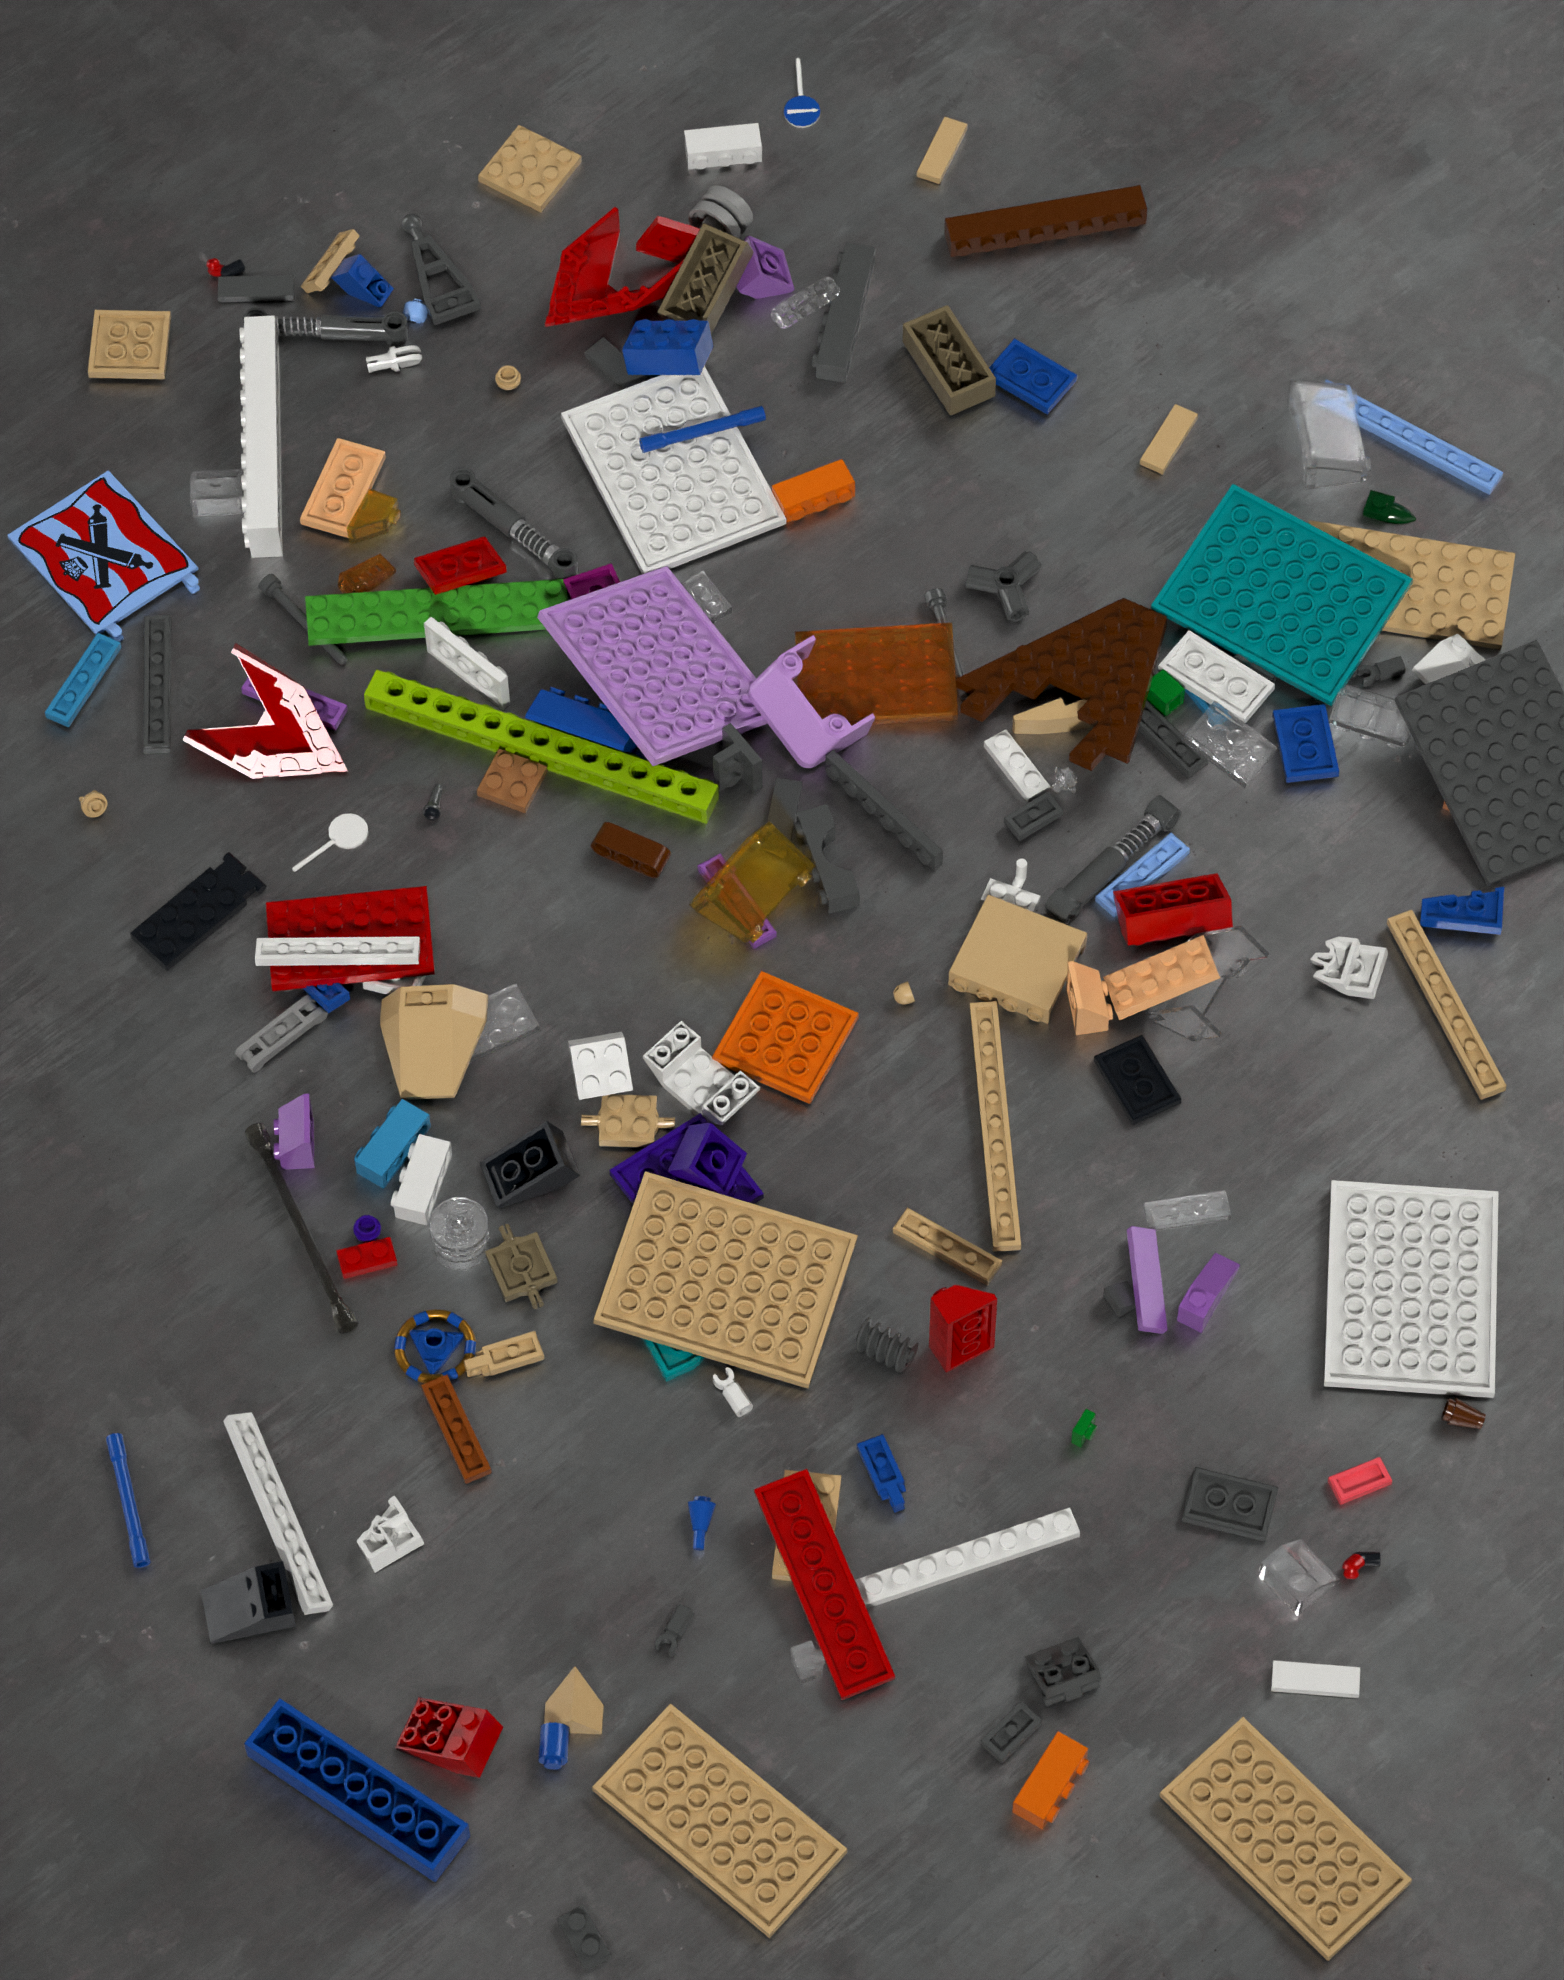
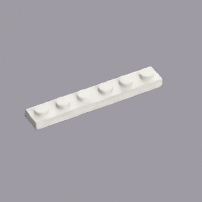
[255,937,420,966]

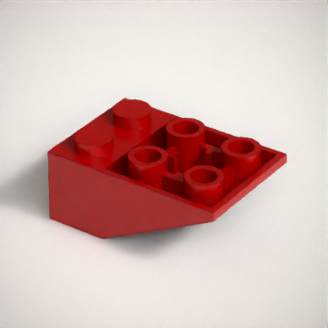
[395,1697,503,1778]

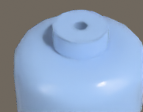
[402,299,428,323]

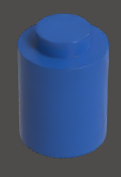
[538,1722,570,1770]

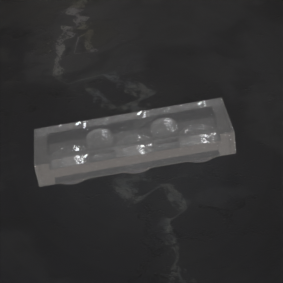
[1143,1190,1231,1231]

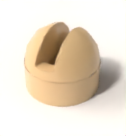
[893,981,915,1005]

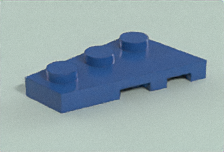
[1420,887,1504,935]

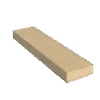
[893,1207,1002,1286]

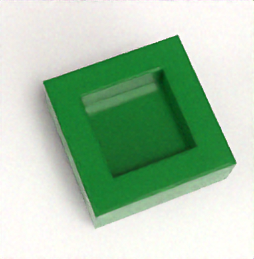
[1071,1409,1098,1448]

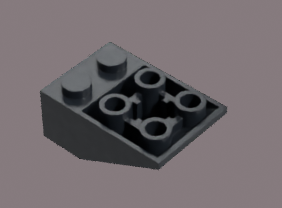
[201,1561,296,1644]

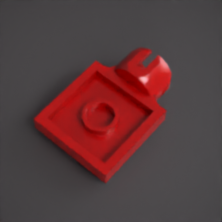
[636,216,700,264]

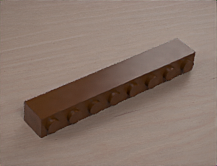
[944,185,1147,257]

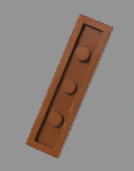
[421,1375,492,1484]

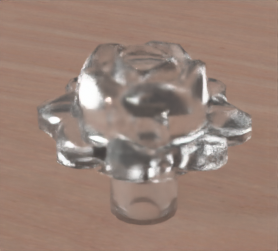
[1050,766,1078,794]

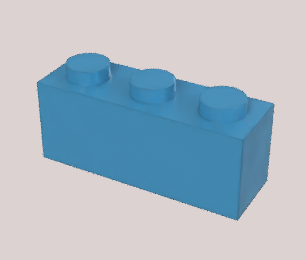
[354,1099,431,1189]

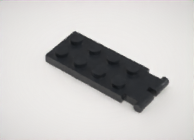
[130,852,267,971]

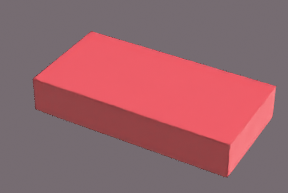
[1328,1457,1392,1505]

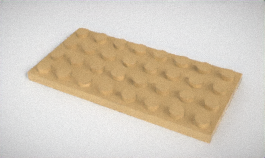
[1309,520,1515,650]
[592,1703,847,1938]
[1160,1717,1412,1961]

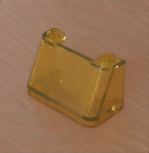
[689,821,815,943]

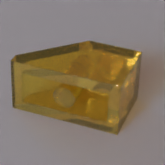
[347,489,401,544]

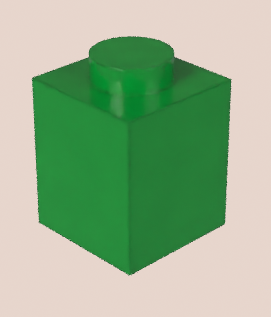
[1147,669,1185,717]

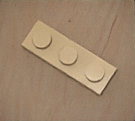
[301,229,359,293]

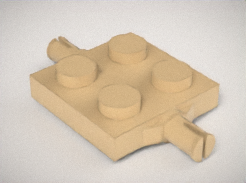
[581,1094,675,1147]

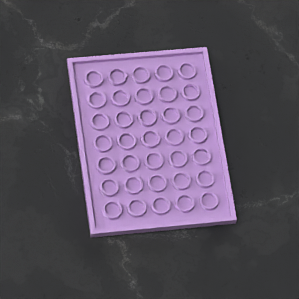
[537,566,768,766]

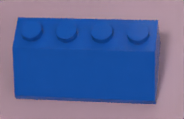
[525,687,637,754]

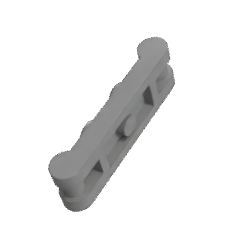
[235,995,328,1073]

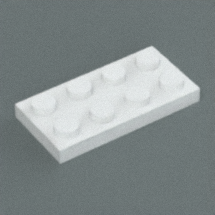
[424,617,510,710]
[1158,631,1275,725]

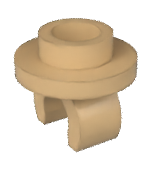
[79,790,107,818]

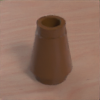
[1441,1398,1486,1430]

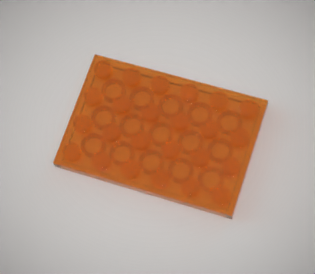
[795,623,958,726]

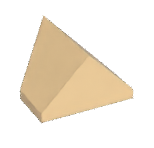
[544,1666,604,1734]

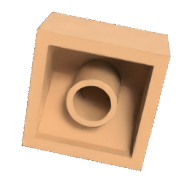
[1066,961,1113,1035]

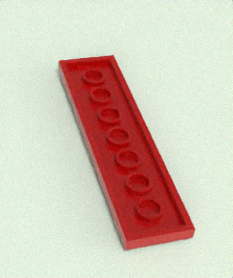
[754,1469,895,1701]

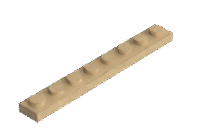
[1387,910,1507,1100]

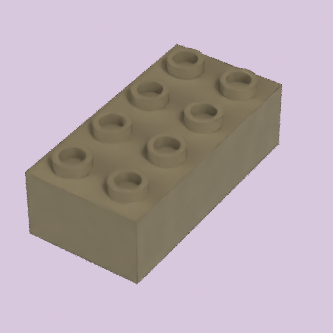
[657,223,754,334]
[902,305,996,416]

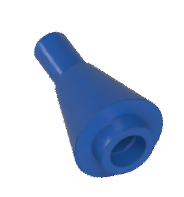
[688,1496,716,1551]

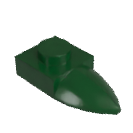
[1363,490,1416,524]

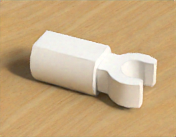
[713,1367,753,1417]

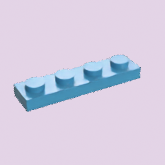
[45,633,122,728]

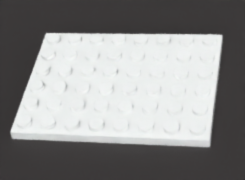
[561,366,786,575]
[1324,1180,1498,1398]

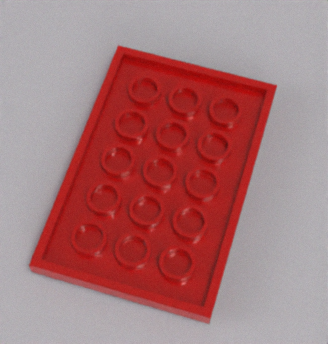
[266,886,435,991]

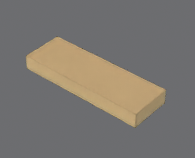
[917,116,967,184]
[1140,404,1198,475]

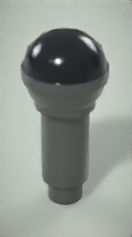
[423,784,443,820]

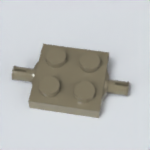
[485,1224,558,1309]

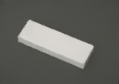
[1271,1660,1360,1698]

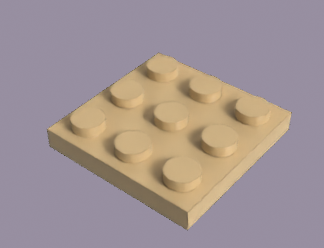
[478,125,582,213]
[88,310,171,379]

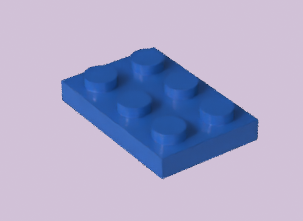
[989,338,1077,415]
[1272,704,1339,783]

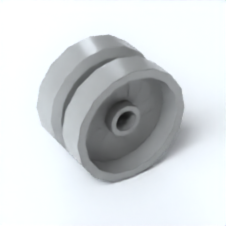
[688,185,753,238]

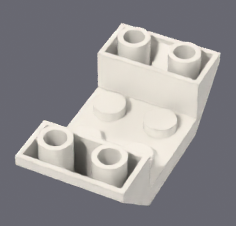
[643,1021,760,1125]

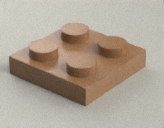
[477,749,548,814]

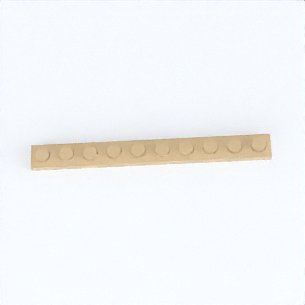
[970,1001,1021,1252]

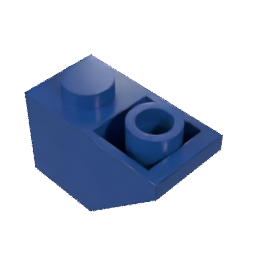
[331,254,394,307]

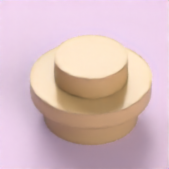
[495,365,521,390]

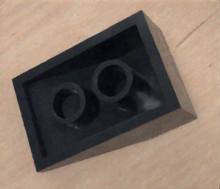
[479,1121,581,1209]

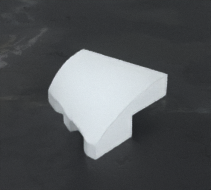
[357,1495,424,1573]

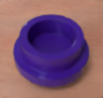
[353,1215,381,1242]

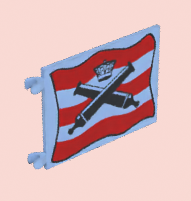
[7,470,200,642]

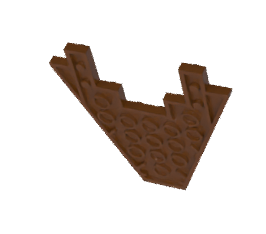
[955,598,1167,771]

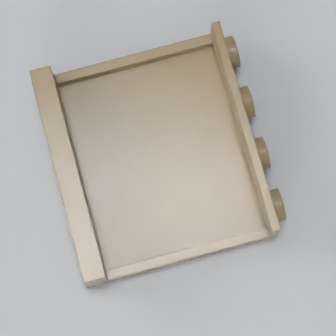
[948,895,1087,1024]

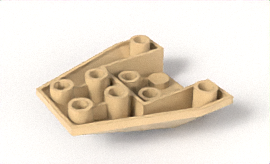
[380,984,488,1100]

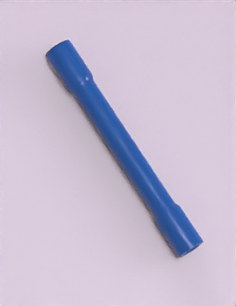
[639,406,766,453]
[106,1433,151,1568]

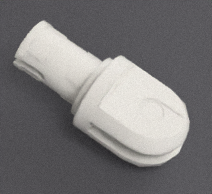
[366,345,422,373]

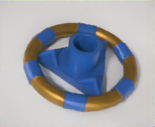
[394,1309,476,1384]

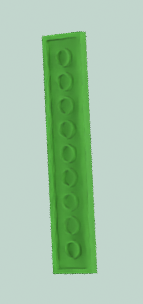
[305,579,568,646]

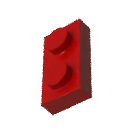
[336,1237,398,1279]

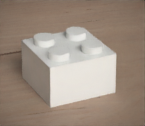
[568,1032,633,1100]

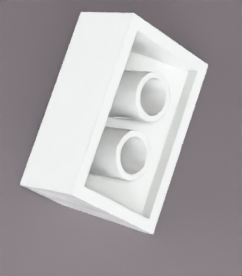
[1412,634,1485,684]

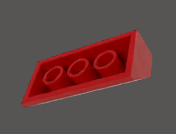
[1113,873,1233,946]
[929,1285,997,1373]

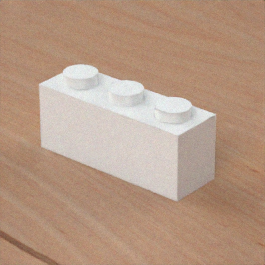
[684,123,762,169]
[391,1134,452,1226]

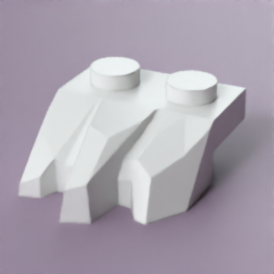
[1310,936,1388,999]

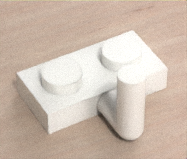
[980,858,1040,912]

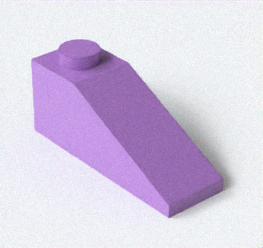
[1177,1252,1240,1333]

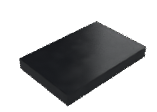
[1094,1035,1181,1125]

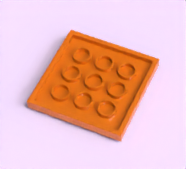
[712,971,859,1104]

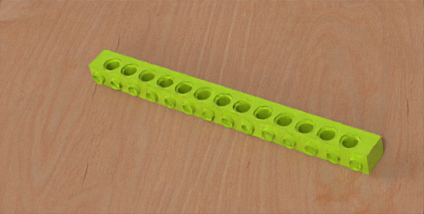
[364,669,719,824]

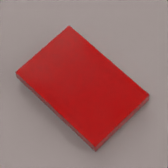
[414,536,507,595]

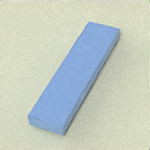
[1095,833,1190,917]

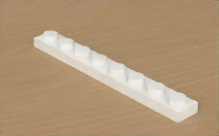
[223,1412,333,1615]
[855,1507,1080,1609]

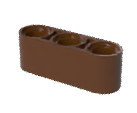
[590,822,672,878]

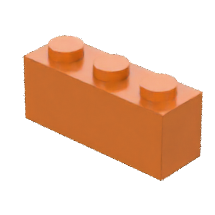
[772,459,855,523]
[1012,1731,1090,1830]

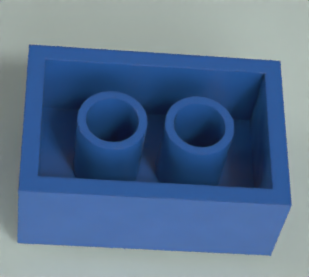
[622,319,714,375]

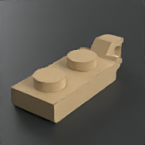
[464,1331,544,1377]

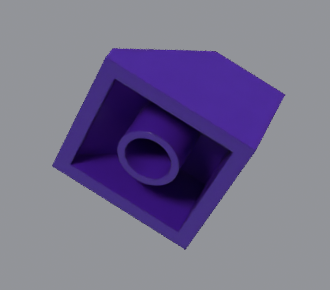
[668,1122,747,1196]

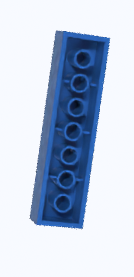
[244,1698,470,1883]

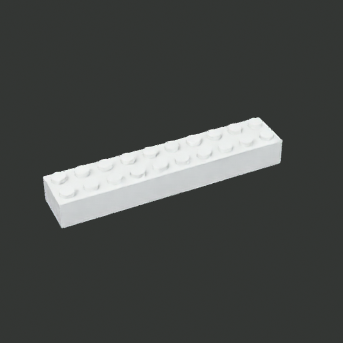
[240,315,283,558]

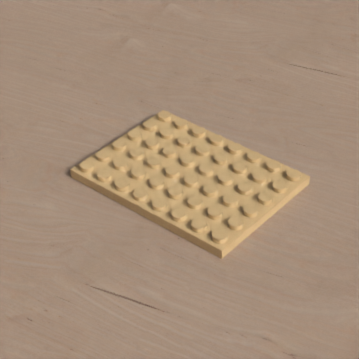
[593,1171,858,1389]

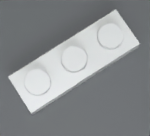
[984,729,1050,803]

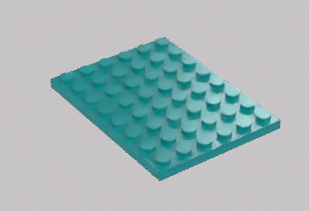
[1151,484,1413,707]

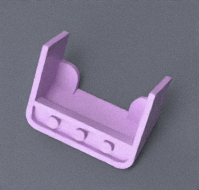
[748,635,876,768]

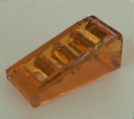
[338,554,396,594]

